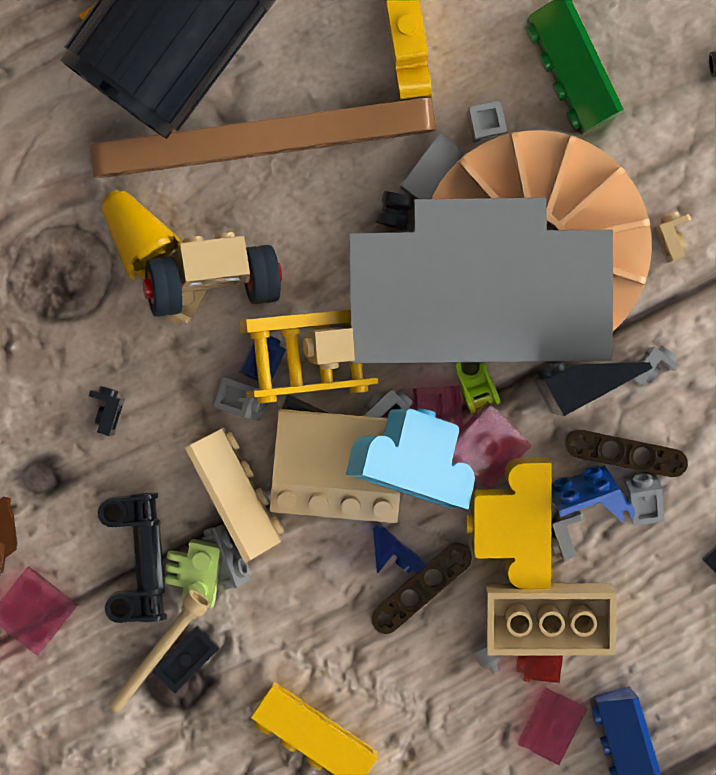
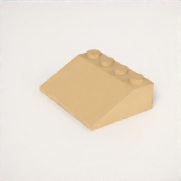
[270,409,400,523]

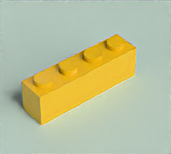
[251,681,378,775]

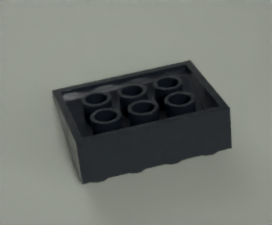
[533,362,653,416]

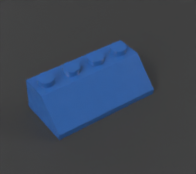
[591,686,661,775]

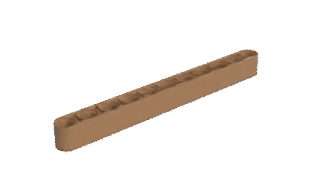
[90,98,436,178]

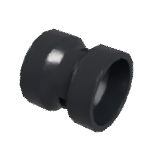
[376,191,414,230]

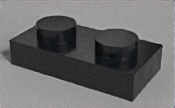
[153,625,220,693]

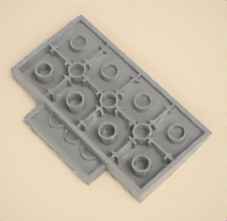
[349,197,613,363]

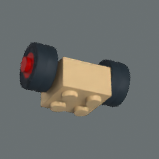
[143,232,282,317]

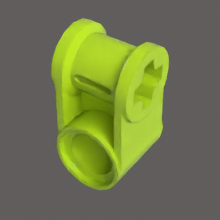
[454,362,501,414]

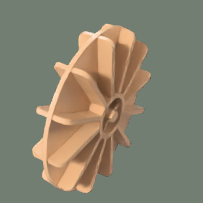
[431,130,652,331]

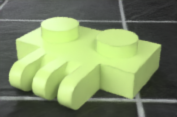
[164,539,222,609]

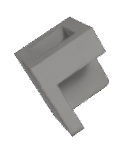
[467,100,507,143]

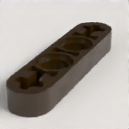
[565,430,688,477]
[372,542,472,634]

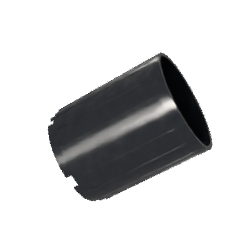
[60,0,276,139]

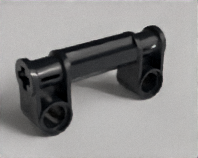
[98,492,167,623]

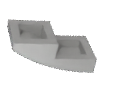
[400,133,465,199]

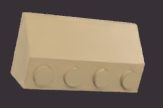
[185,428,284,563]
[485,583,617,656]

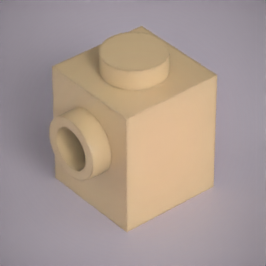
[303,326,355,369]

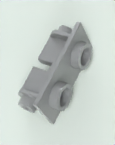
[202,523,251,590]

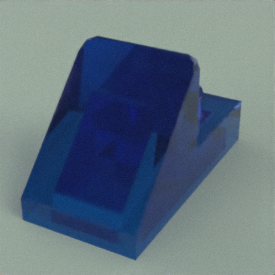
[373,522,427,574]

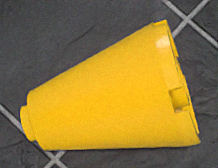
[101,190,182,280]

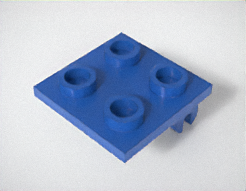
[551,465,636,522]

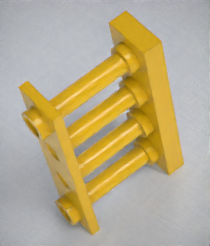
[239,309,378,404]

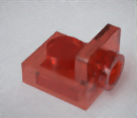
[516,655,563,683]

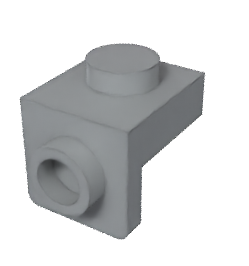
[364,389,414,418]
[551,511,584,560]

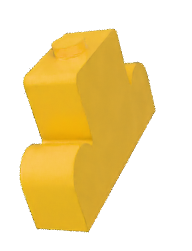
[383,0,432,101]
[466,457,552,589]

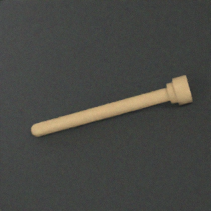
[110,590,210,713]

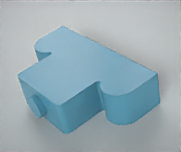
[345,408,475,510]

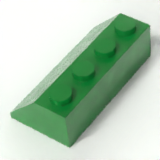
[525,0,624,135]

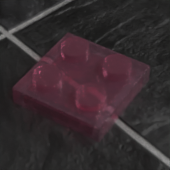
[453,401,532,489]
[0,566,78,656]

